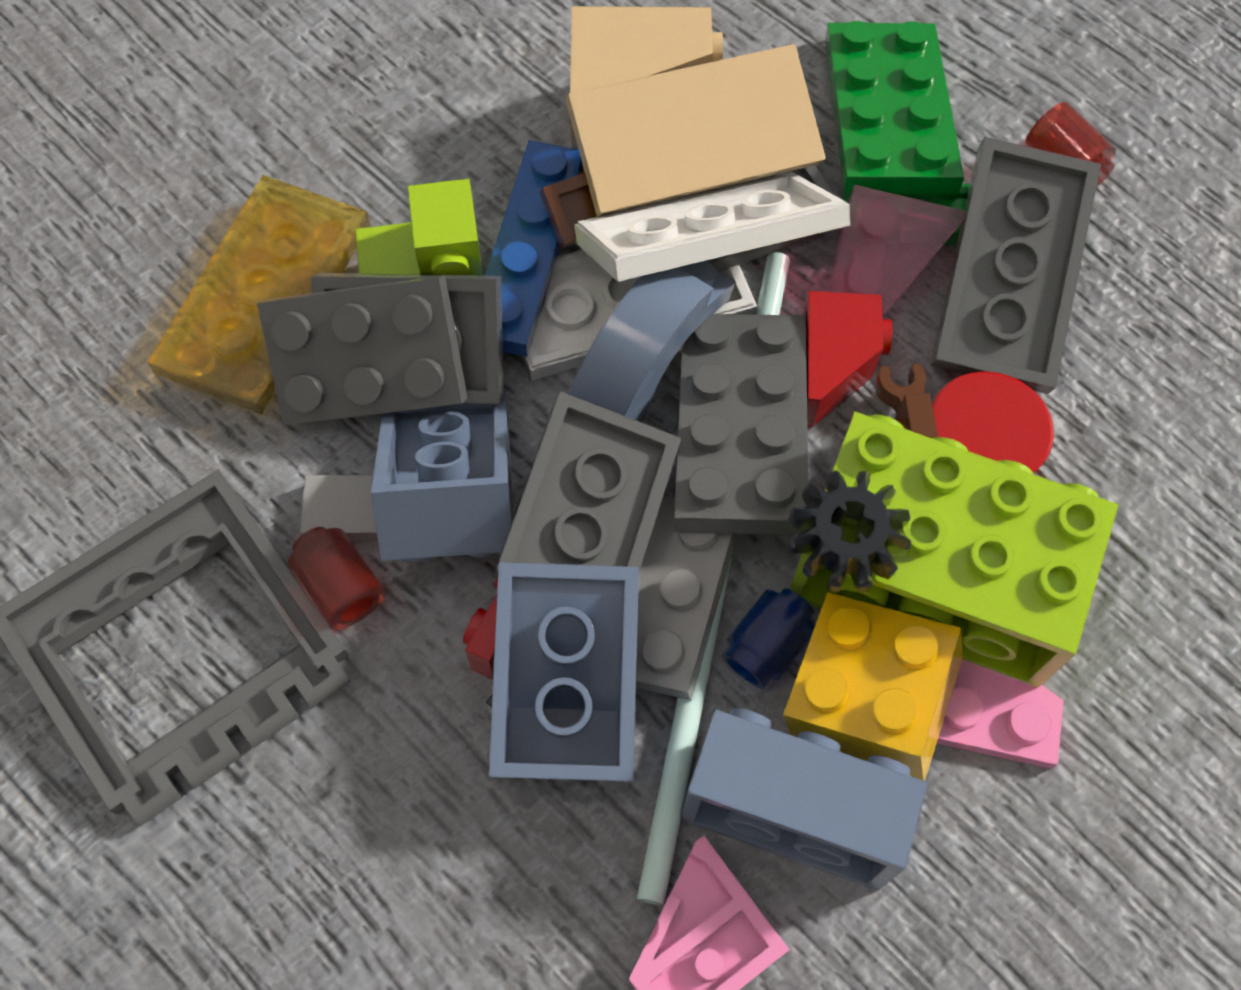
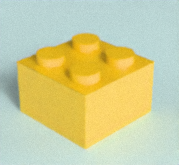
[783,592,963,781]

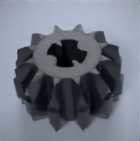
[788,470,911,592]

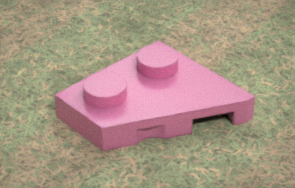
[937,660,1064,769]
[629,835,790,990]

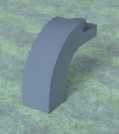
[569,261,736,423]

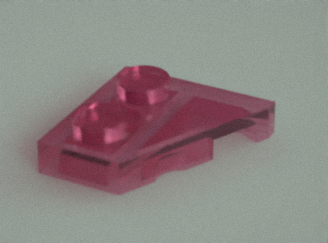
[827,185,966,316]

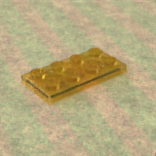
[147,175,370,415]

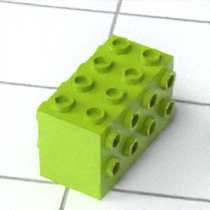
[787,412,1119,688]

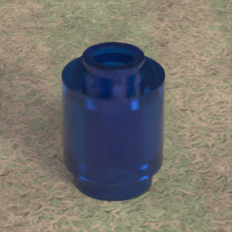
[722,588,816,689]

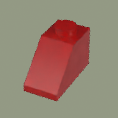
[803,291,893,428]

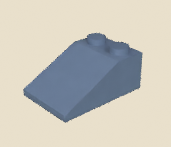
[371,391,513,562]
[489,562,639,781]

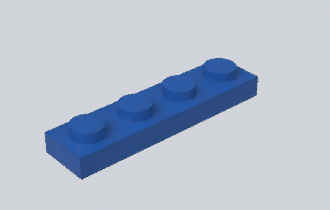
[485,140,584,357]

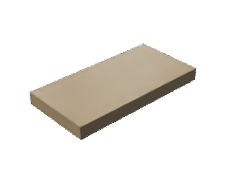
[565,44,826,217]

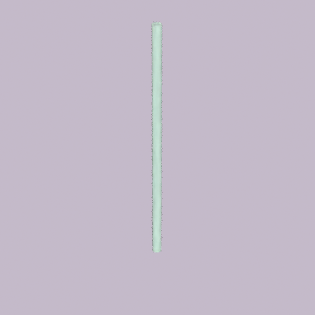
[637,252,790,906]

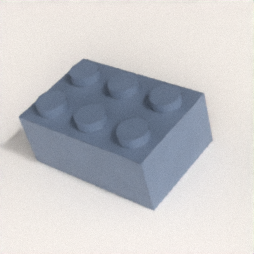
[681,708,928,891]

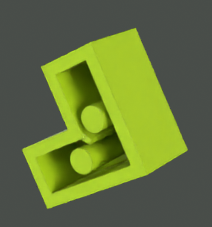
[356,179,483,276]

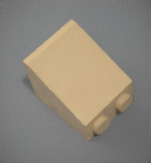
[570,6,723,173]

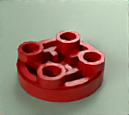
[932,371,1054,475]

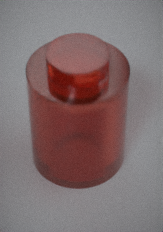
[1025,102,1116,186]
[287,527,386,630]

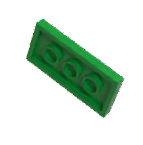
[825,21,964,194]

